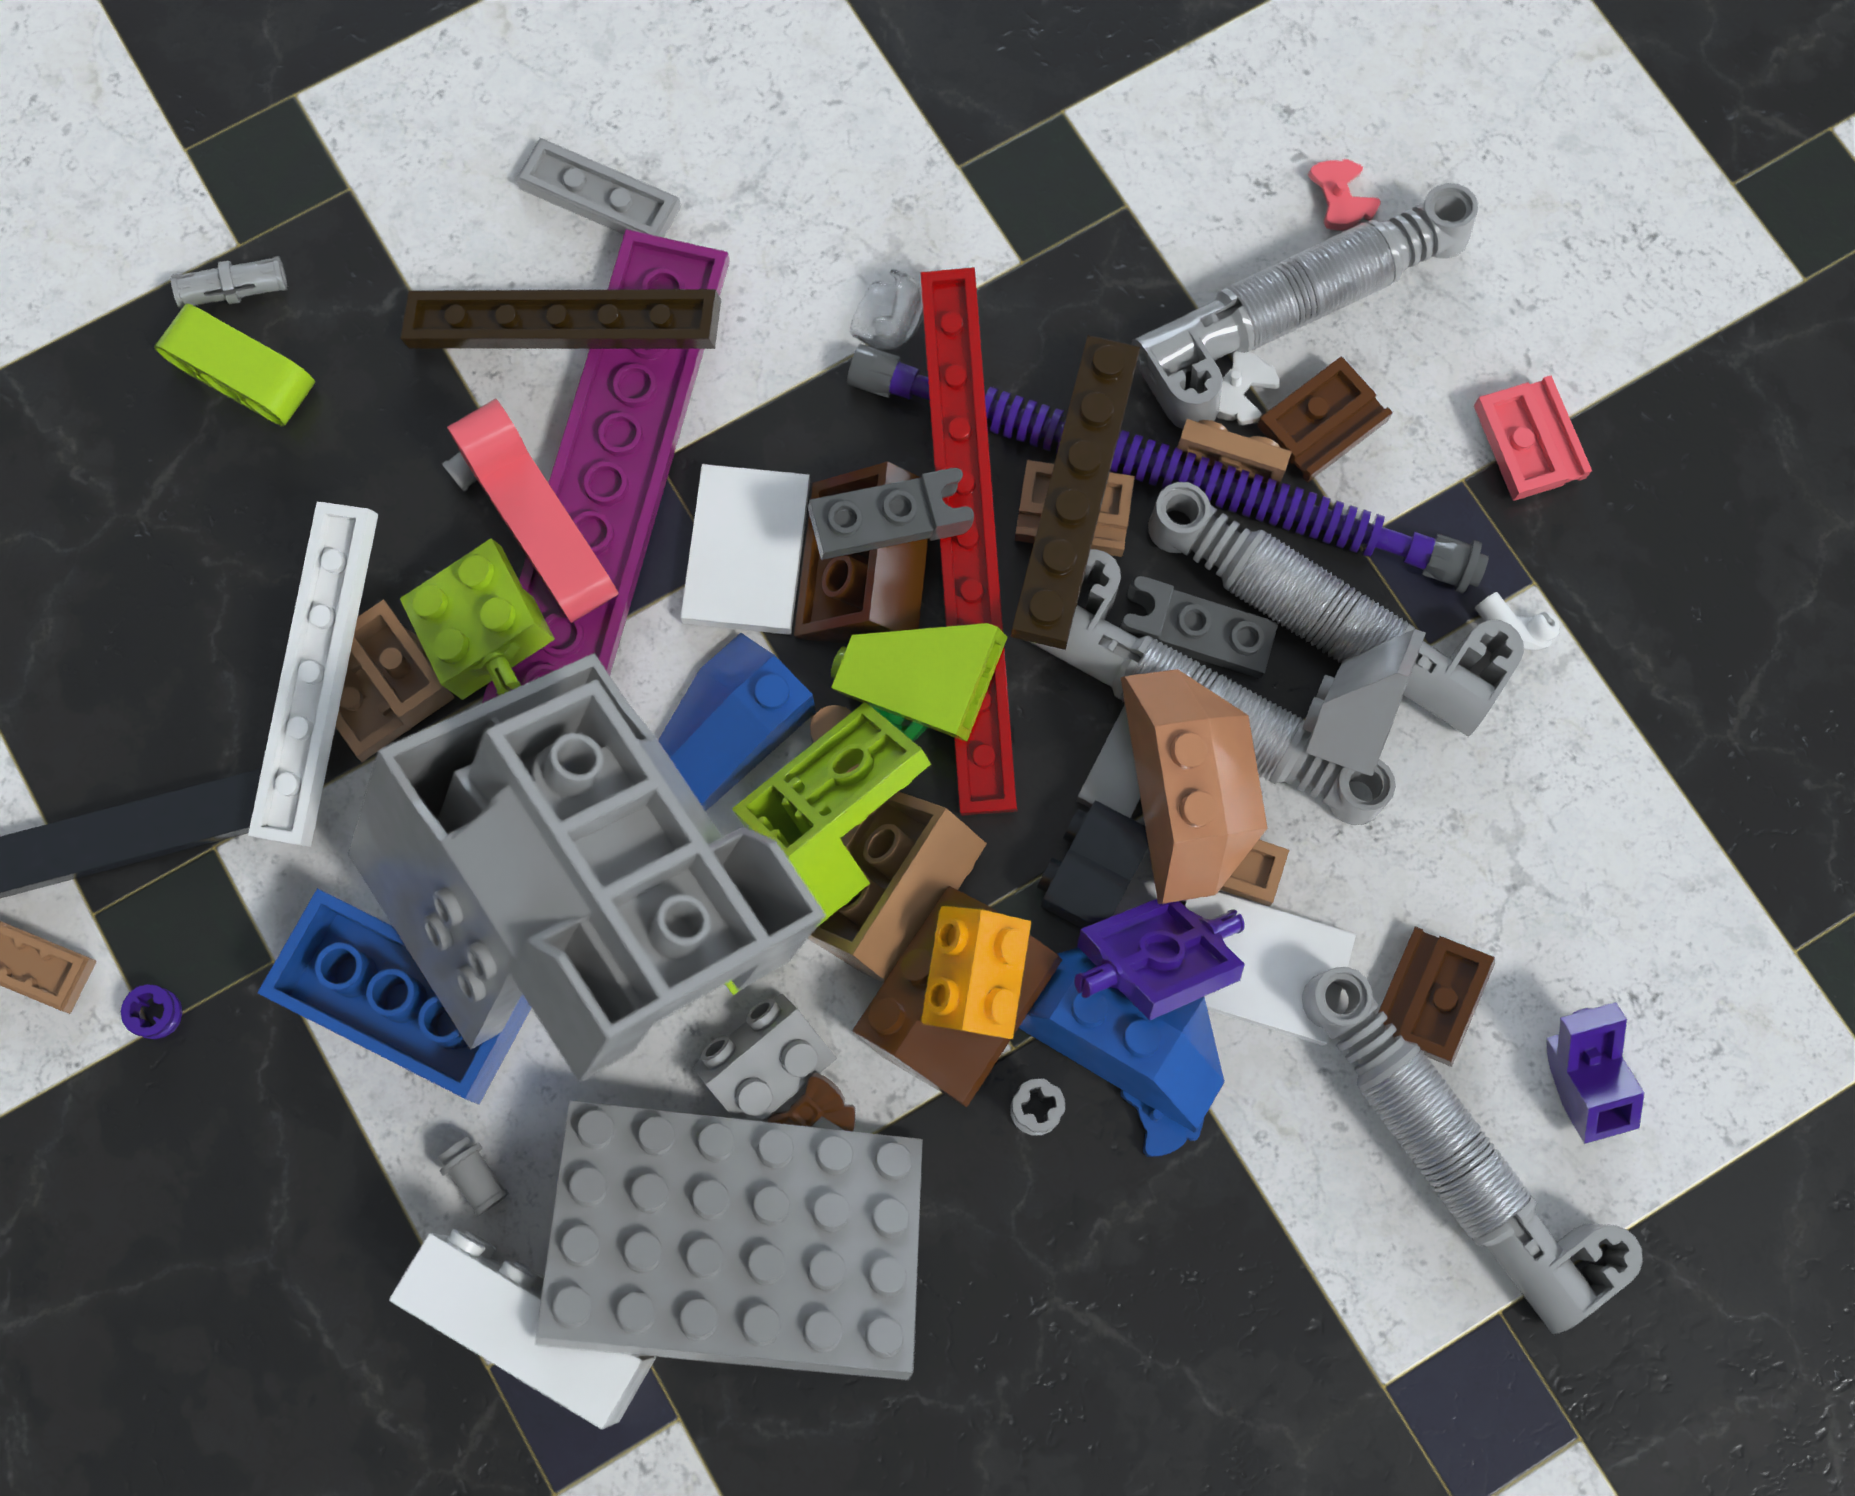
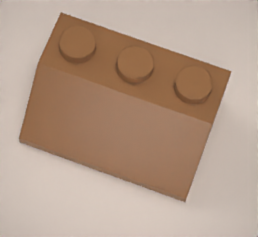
[808,791,987,983]

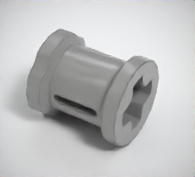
[1010,1079,1065,1136]

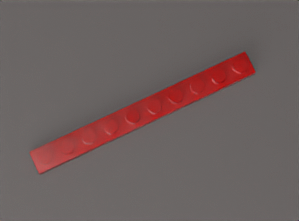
[920,267,1017,816]

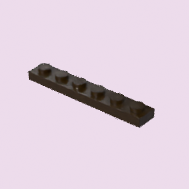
[400,289,721,349]
[1011,335,1141,650]

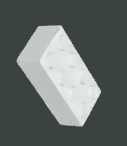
[389,1229,657,1429]

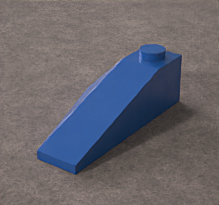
[658,633,816,811]

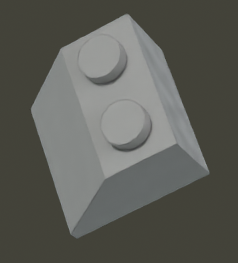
[1303,629,1426,776]

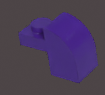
[1546,1002,1645,1144]

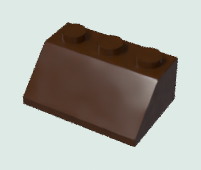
[794,461,928,644]
[852,886,1062,1107]

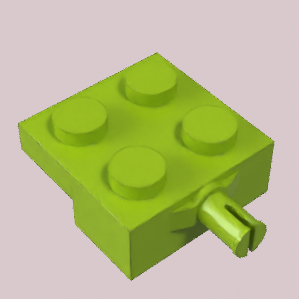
[400,538,555,700]

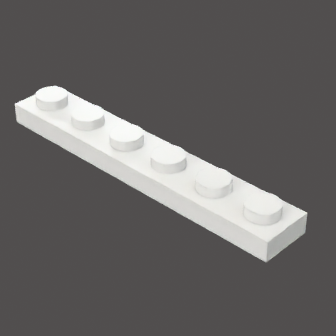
[248,501,378,847]

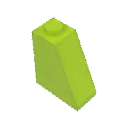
[831,623,1007,742]

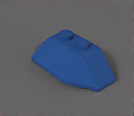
[1019,947,1225,1133]

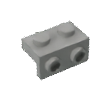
[693,994,837,1122]

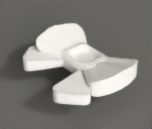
[1217,351,1280,425]

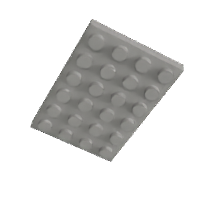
[535,1101,923,1380]

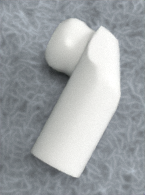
[1475,592,1560,651]

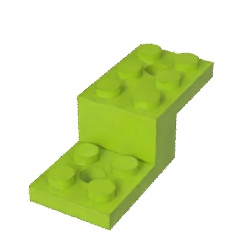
[724,702,931,995]

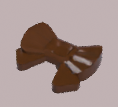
[767,1073,856,1132]

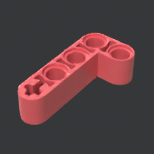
[447,398,619,623]

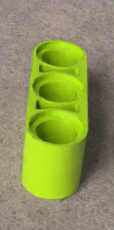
[154,303,315,426]

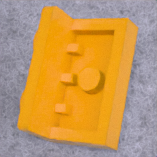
[922,906,1031,1039]

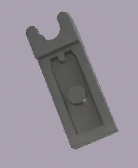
[808,468,974,560]
[1118,576,1278,679]

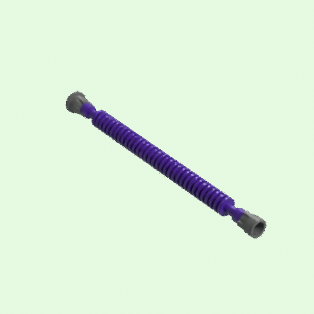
[847,344,1489,594]

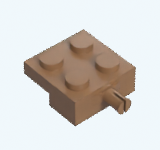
[335,599,455,762]

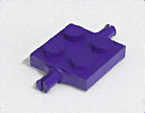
[1074,899,1245,1021]

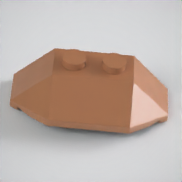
[1121,669,1268,904]

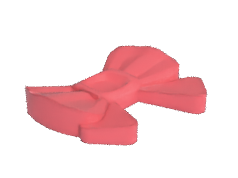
[1308,159,1381,231]

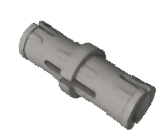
[171,256,287,309]

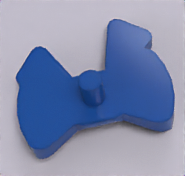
[1120,1090,1204,1157]

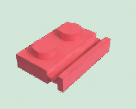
[1474,375,1592,501]

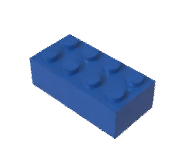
[257,888,531,1105]

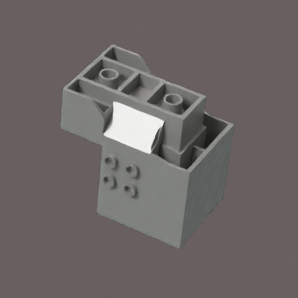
[348,653,826,1082]

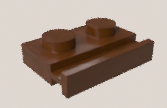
[1257,356,1393,483]
[1378,927,1495,1067]

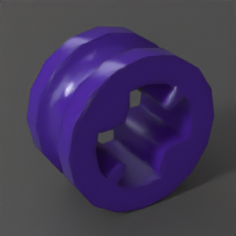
[120,984,183,1040]

